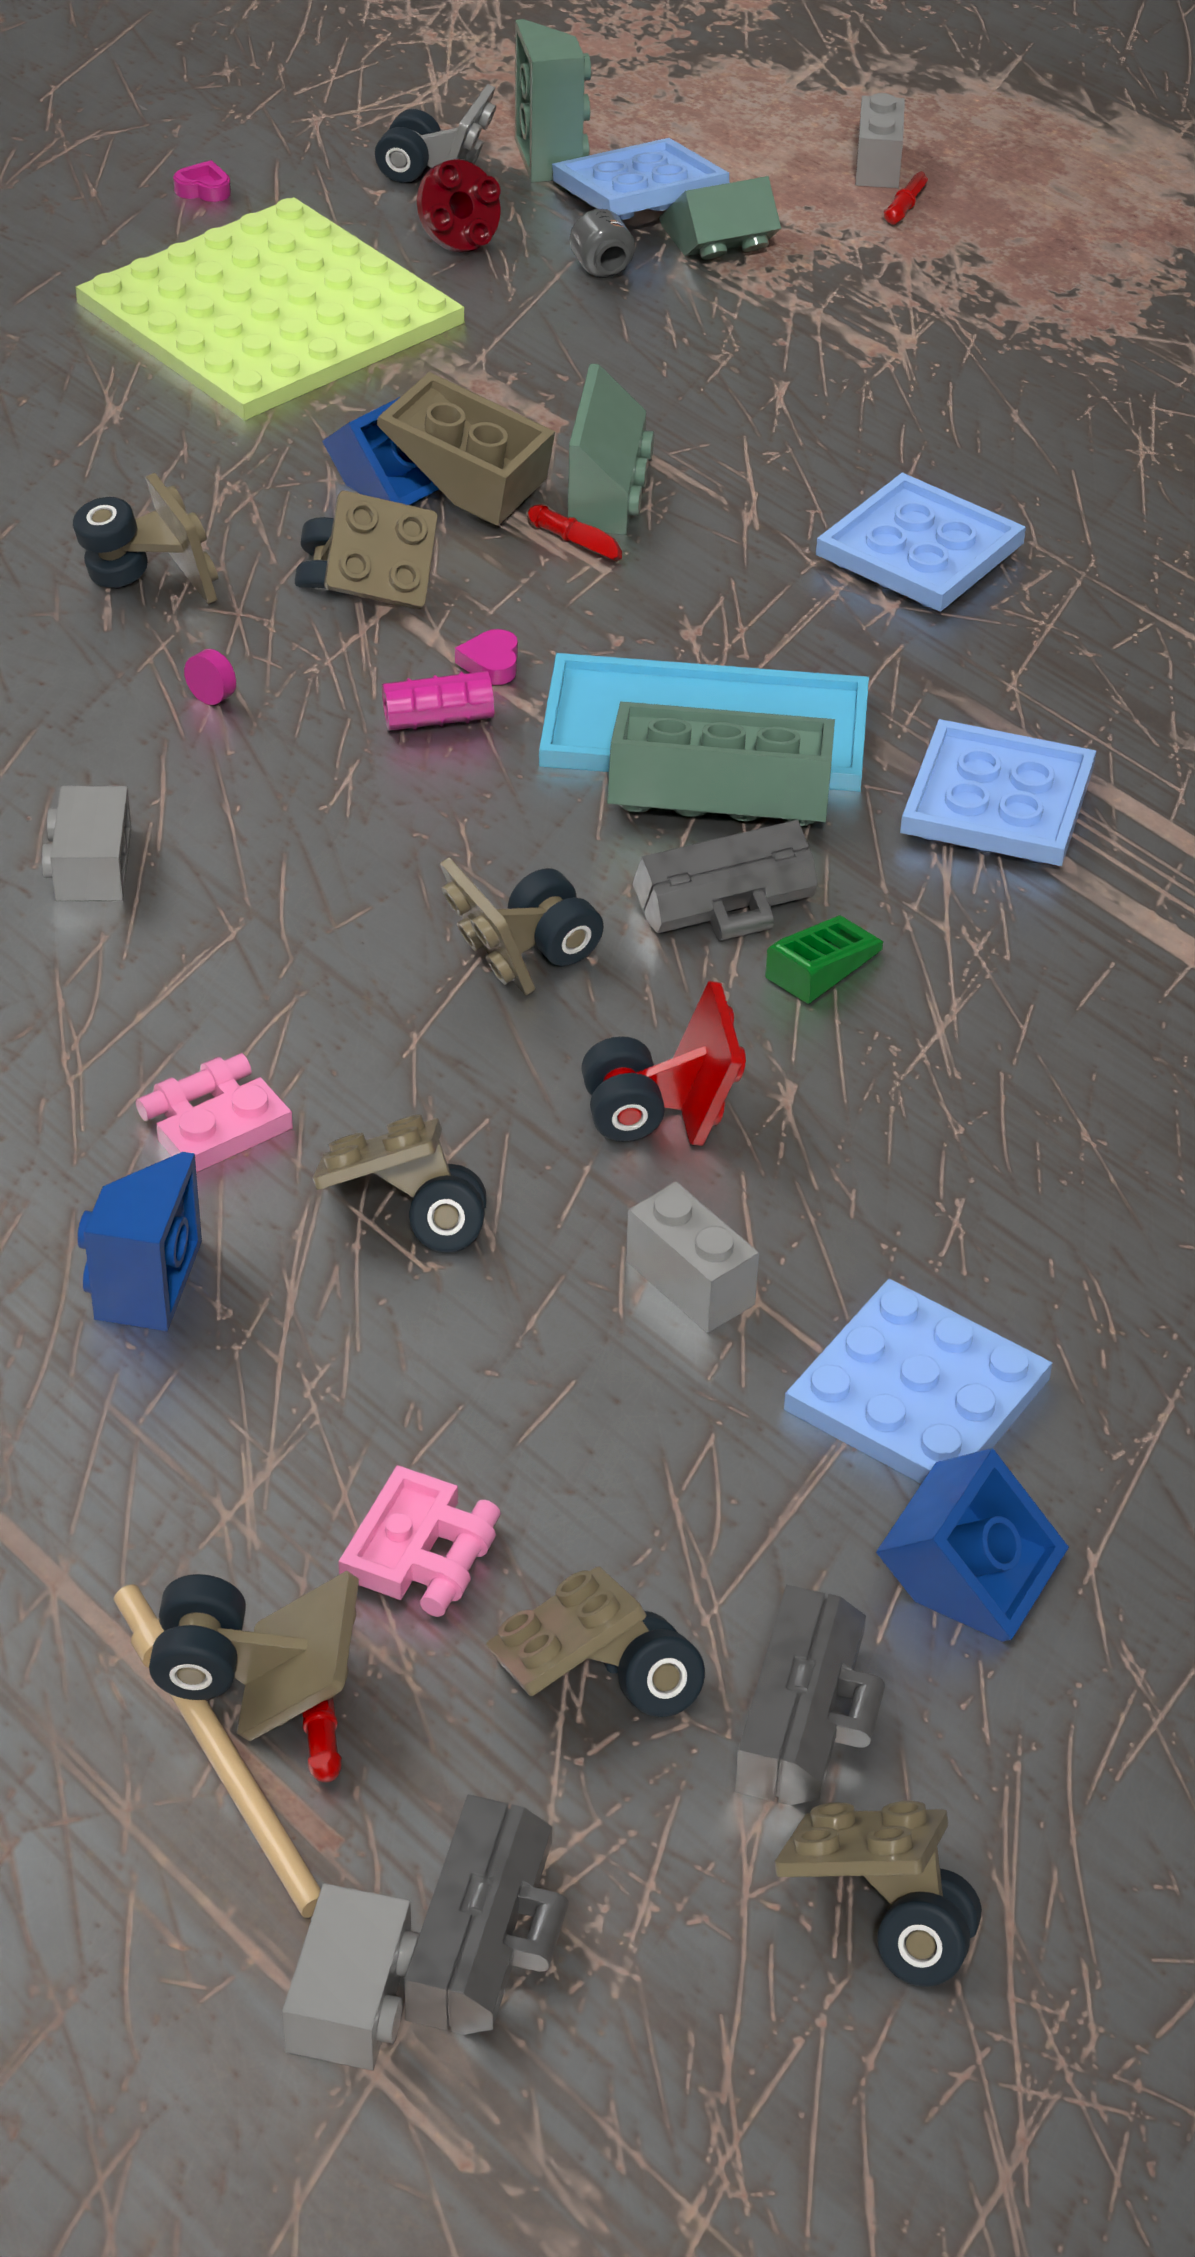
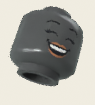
[569,209,635,277]

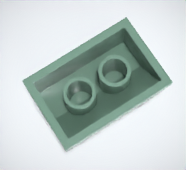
[515,19,591,183]
[568,364,654,535]

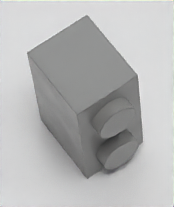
[855,93,905,188]
[42,786,131,901]
[626,1182,759,1333]
[282,1883,420,2071]

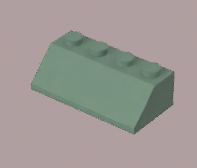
[607,701,835,826]

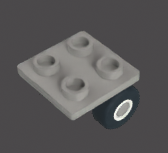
[375,84,497,183]

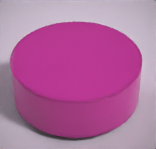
[184,649,236,705]

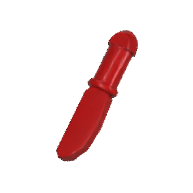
[884,171,928,225]
[527,504,622,562]
[302,1698,342,1782]

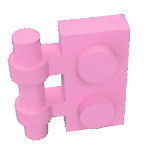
[136,1053,293,1173]
[338,1465,501,1617]

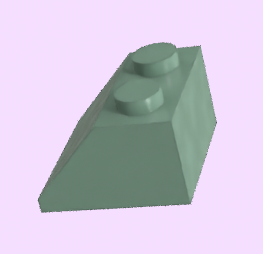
[659,176,781,260]

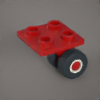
[581,981,746,1146]

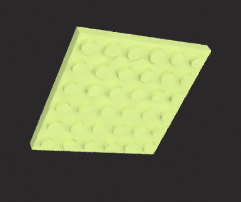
[75,197,465,421]

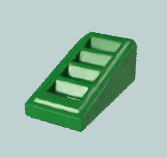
[765,915,883,1004]

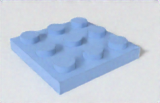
[552,138,730,220]
[816,472,1026,612]
[900,719,1096,866]
[784,1279,1053,1484]

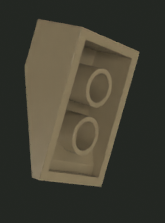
[377,372,555,526]

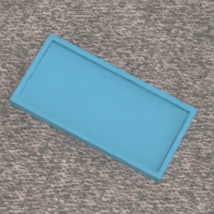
[539,653,869,792]

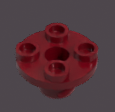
[417,159,501,252]

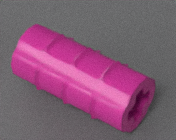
[382,671,494,731]

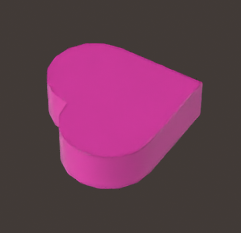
[173,160,231,202]
[455,629,518,685]

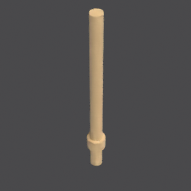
[114,1584,321,1918]

